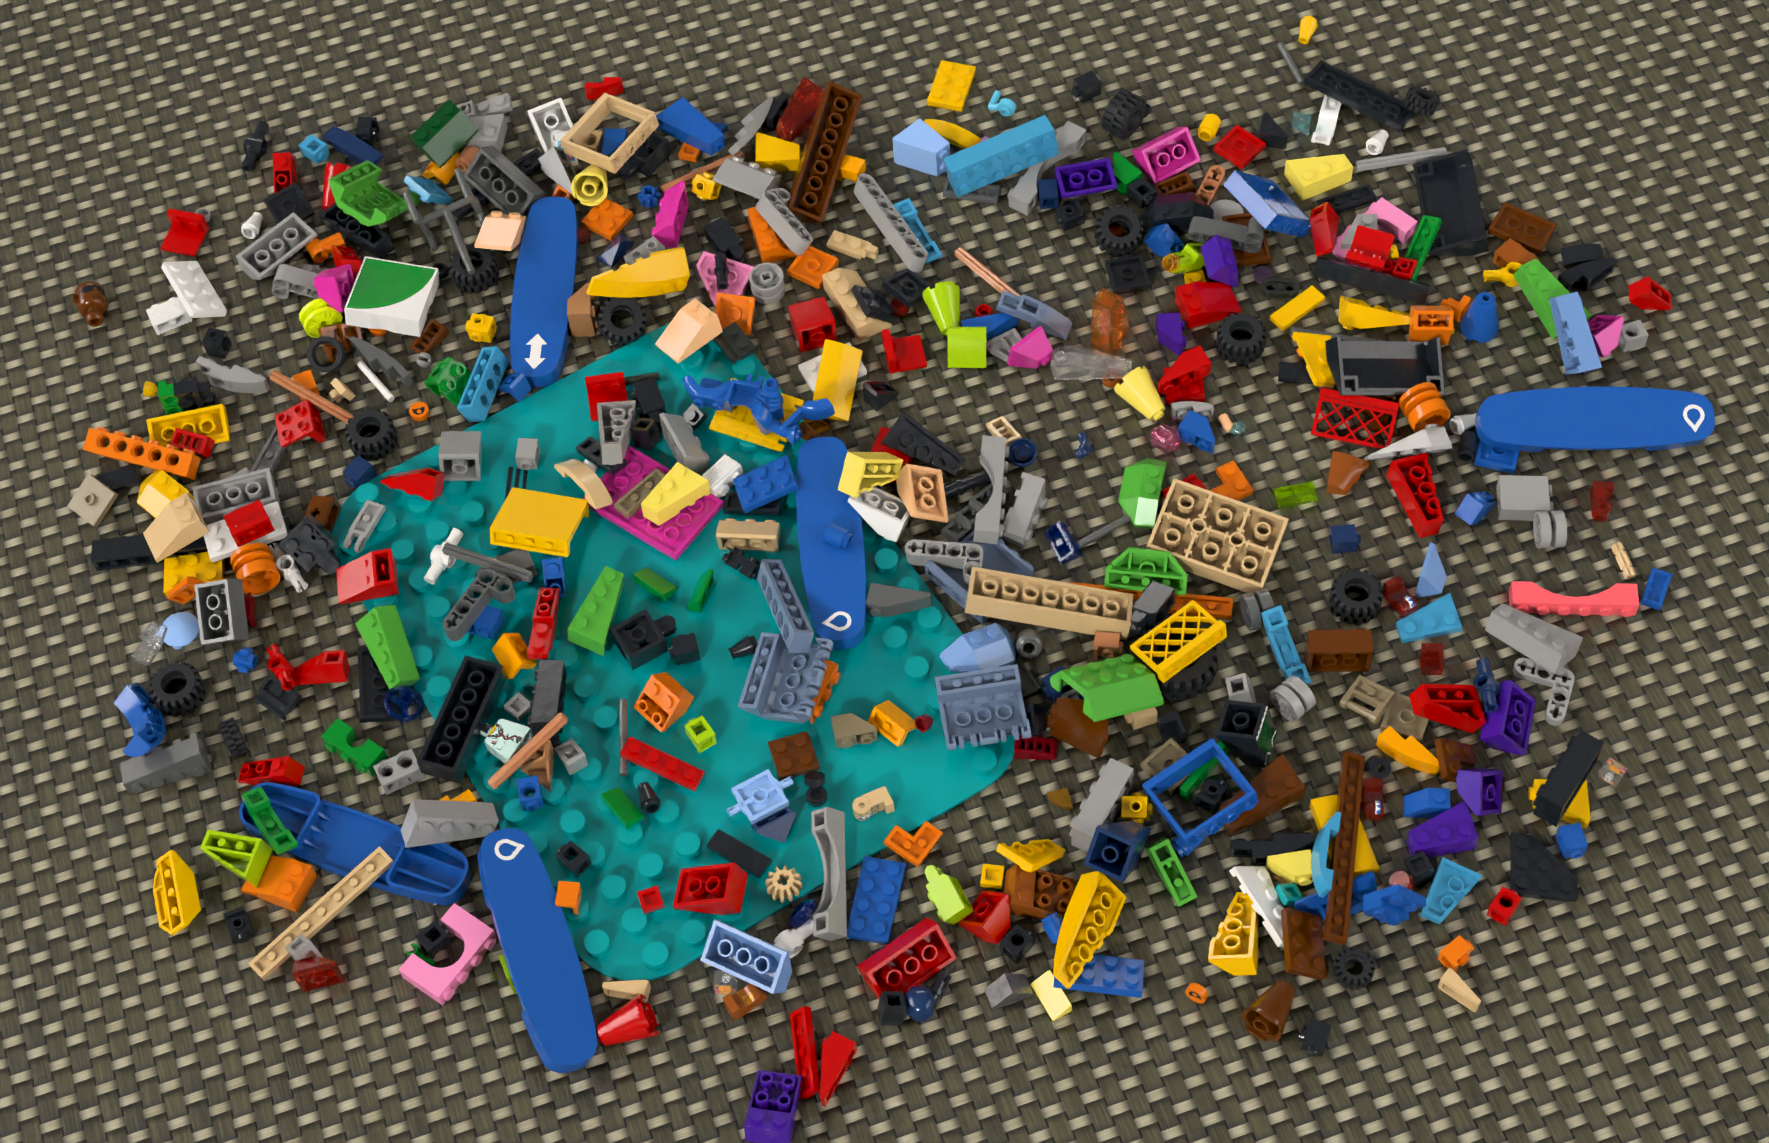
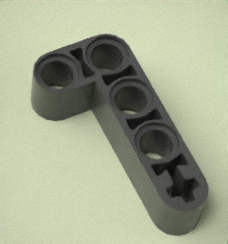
[1187,216,1265,253]
[443,569,516,641]

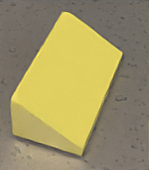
[1031,970,1072,1021]

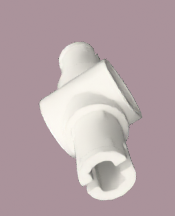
[424,528,464,585]
[269,542,308,593]
[774,919,813,959]

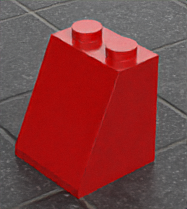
[788,297,837,353]

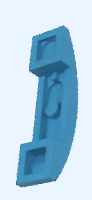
[893,198,942,264]
[1261,605,1312,684]
[1311,812,1341,898]

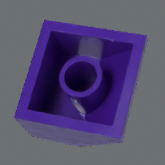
[1201,234,1238,287]
[1456,768,1503,816]

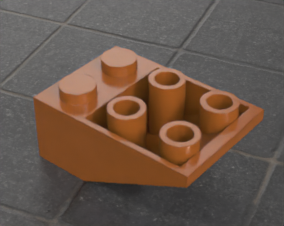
[1004,864,1075,918]

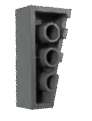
[120,732,211,794]

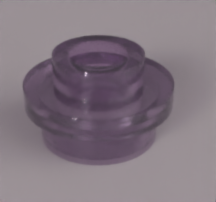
[1253,266,1273,284]

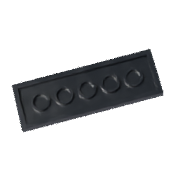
[1303,60,1416,132]

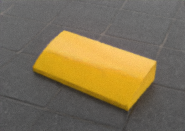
[813,339,862,423]
[146,404,230,456]
[1309,795,1380,878]

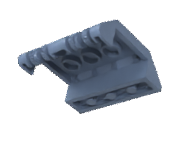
[738,632,834,724]
[935,664,1031,751]

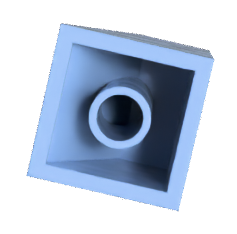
[892,118,950,176]

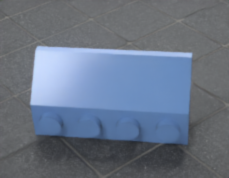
[700,919,792,994]

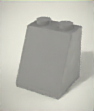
[439,431,482,481]

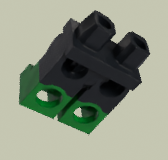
[158,377,215,415]

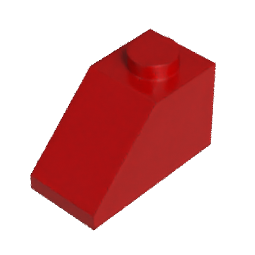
[1628,276,1672,310]

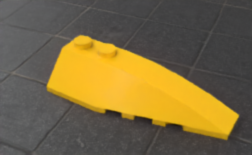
[586,247,690,298]
[1053,871,1126,989]

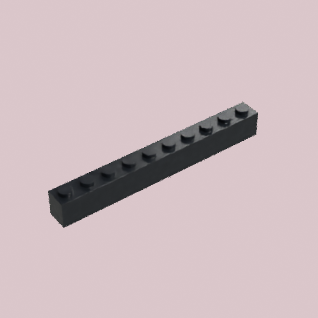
[91,517,293,571]

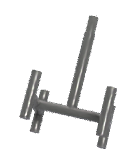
[403,168,485,275]

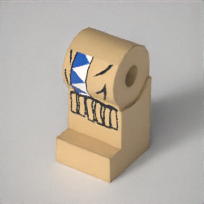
[852,786,894,821]

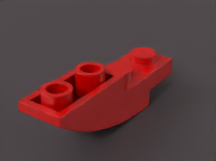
[527,588,560,660]

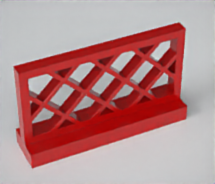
[1311,388,1399,449]

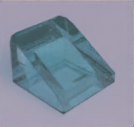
[1291,112,1312,136]

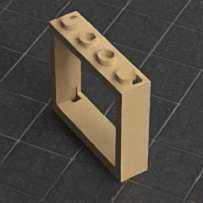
[560,93,659,174]

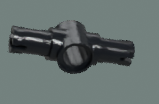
[241,121,269,172]

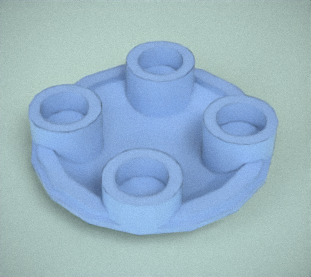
[160,612,200,650]

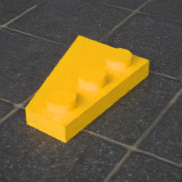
[1292,332,1335,388]
[996,839,1066,873]

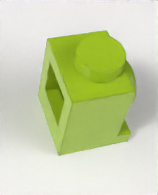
[684,715,717,753]

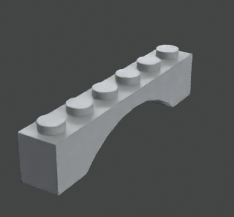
[1007,121,1086,216]
[973,435,1009,544]
[811,807,847,941]

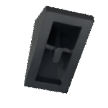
[1258,112,1288,149]
[863,382,899,412]

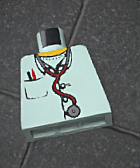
[480,719,533,763]

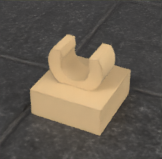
[329,378,355,403]

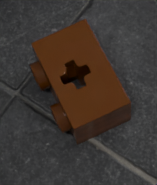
[304,496,342,533]

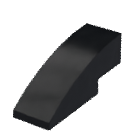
[1557,258,1617,293]

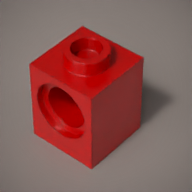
[1486,886,1522,926]

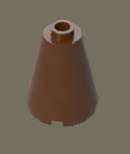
[1241,981,1295,1042]

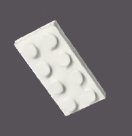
[161,261,227,318]
[204,502,288,563]

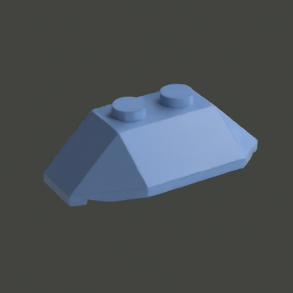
[939,623,1016,673]

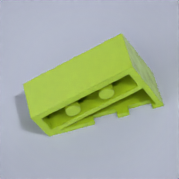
[200,830,273,888]

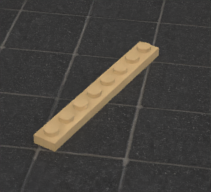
[248,846,393,981]

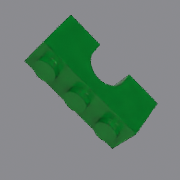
[321,718,388,776]

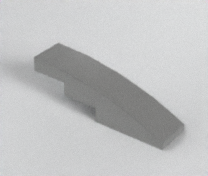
[728,96,773,156]

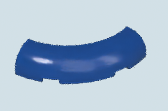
[114,683,166,757]

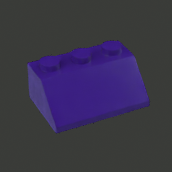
[1055,158,1118,199]
[1480,680,1536,756]

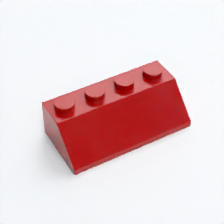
[857,917,957,999]

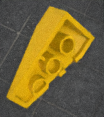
[1338,296,1410,330]
[1208,892,1259,976]

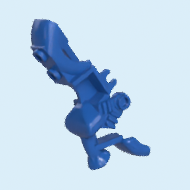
[682,374,835,446]

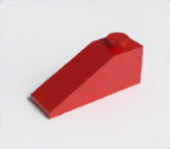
[332,245,361,281]
[820,1031,857,1107]

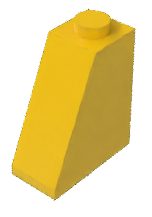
[756,133,802,172]
[1528,779,1590,828]

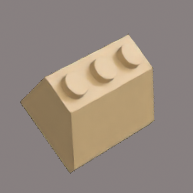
[716,518,781,552]

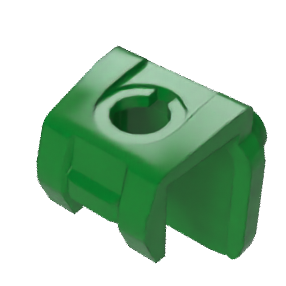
[424,357,472,407]

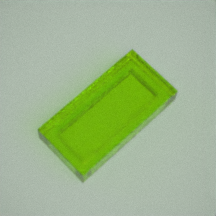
[1273,482,1318,509]

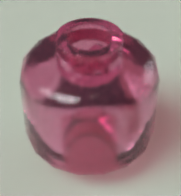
[1150,424,1181,453]

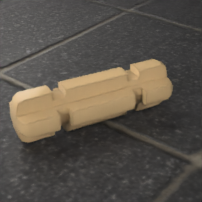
[1611,542,1636,580]

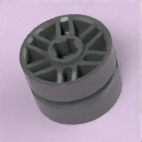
[1239,588,1274,631]

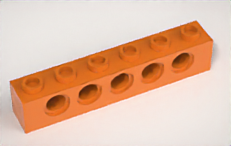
[83,426,201,480]

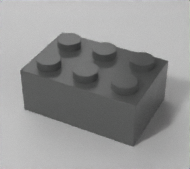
[194,579,249,645]

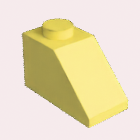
[1266,849,1313,886]

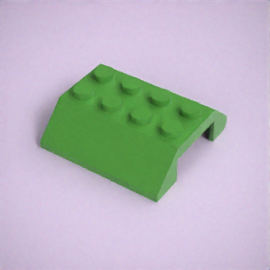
[328,160,423,226]
[1050,654,1164,722]

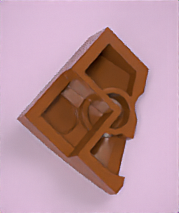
[318,322,362,364]
[1326,451,1369,496]

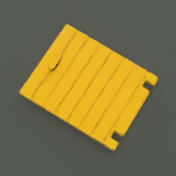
[709,378,804,452]

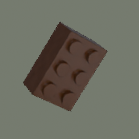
[1305,628,1373,672]

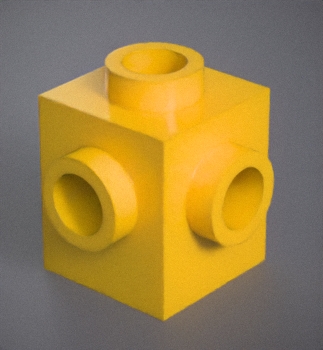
[691,172,722,200]
[465,313,497,343]
[1121,793,1153,825]

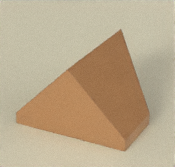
[520,740,555,792]

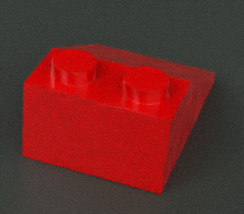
[1175,282,1242,330]
[673,862,748,915]

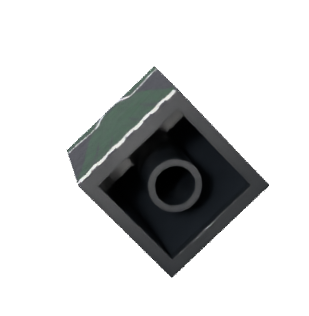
[1215,700,1277,768]

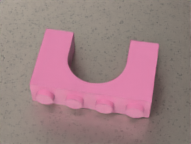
[1332,197,1418,271]
[399,903,497,1005]

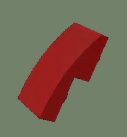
[585,77,624,100]
[1378,257,1418,279]

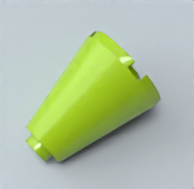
[922,281,960,337]

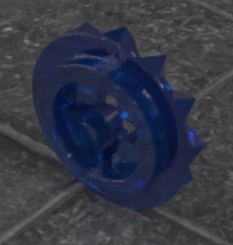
[789,898,816,928]

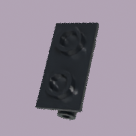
[722,546,761,580]

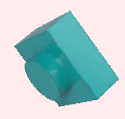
[1275,883,1304,906]

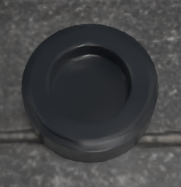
[804,771,825,788]
[806,786,828,807]

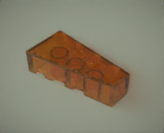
[1091,288,1130,356]

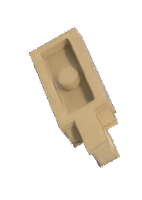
[826,230,879,260]

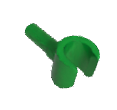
[406,943,436,966]

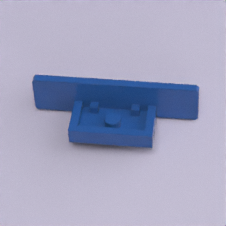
[1294,871,1377,920]

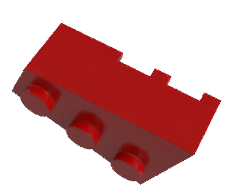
[1409,684,1486,734]

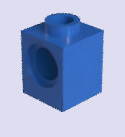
[516,775,544,811]
[1555,822,1588,859]

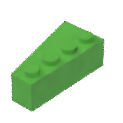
[1513,259,1592,340]
[567,566,624,656]
[355,605,420,689]

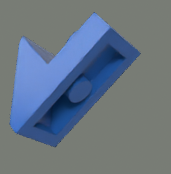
[498,373,531,402]

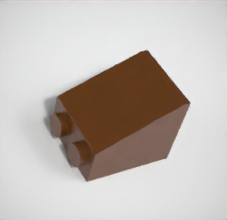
[1047,697,1108,758]

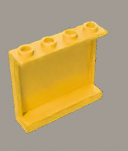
[490,487,589,557]

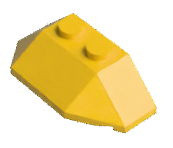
[137,470,195,518]
[153,850,201,935]

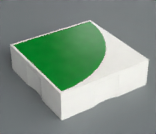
[344,256,439,337]

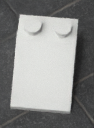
[528,98,573,153]
[848,487,911,542]

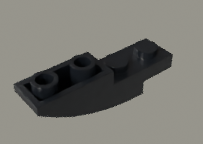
[1229,831,1317,865]

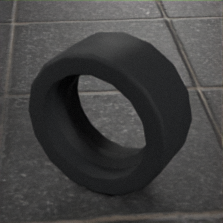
[307,336,346,373]

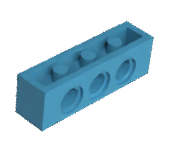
[457,346,509,422]

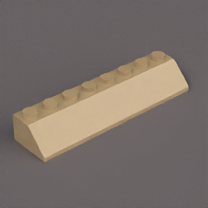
[965,567,1133,641]

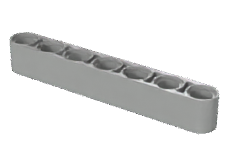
[853,174,928,272]

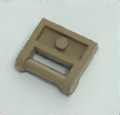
[1339,675,1396,724]

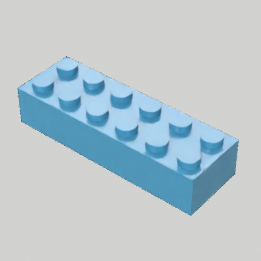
[943,115,1059,197]

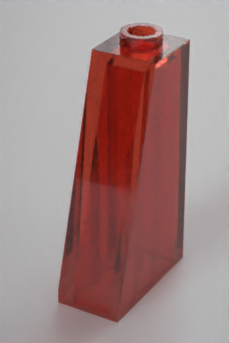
[776,77,823,142]

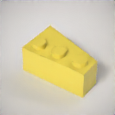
[1284,154,1353,201]
[838,452,903,498]
[641,462,711,526]

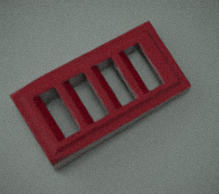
[1014,736,1057,760]

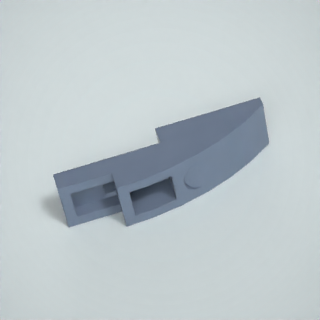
[996,290,1072,340]

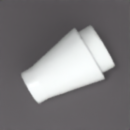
[1366,130,1389,155]
[241,212,263,239]
[1449,413,1476,435]

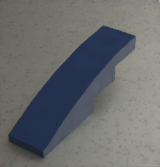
[321,126,384,165]

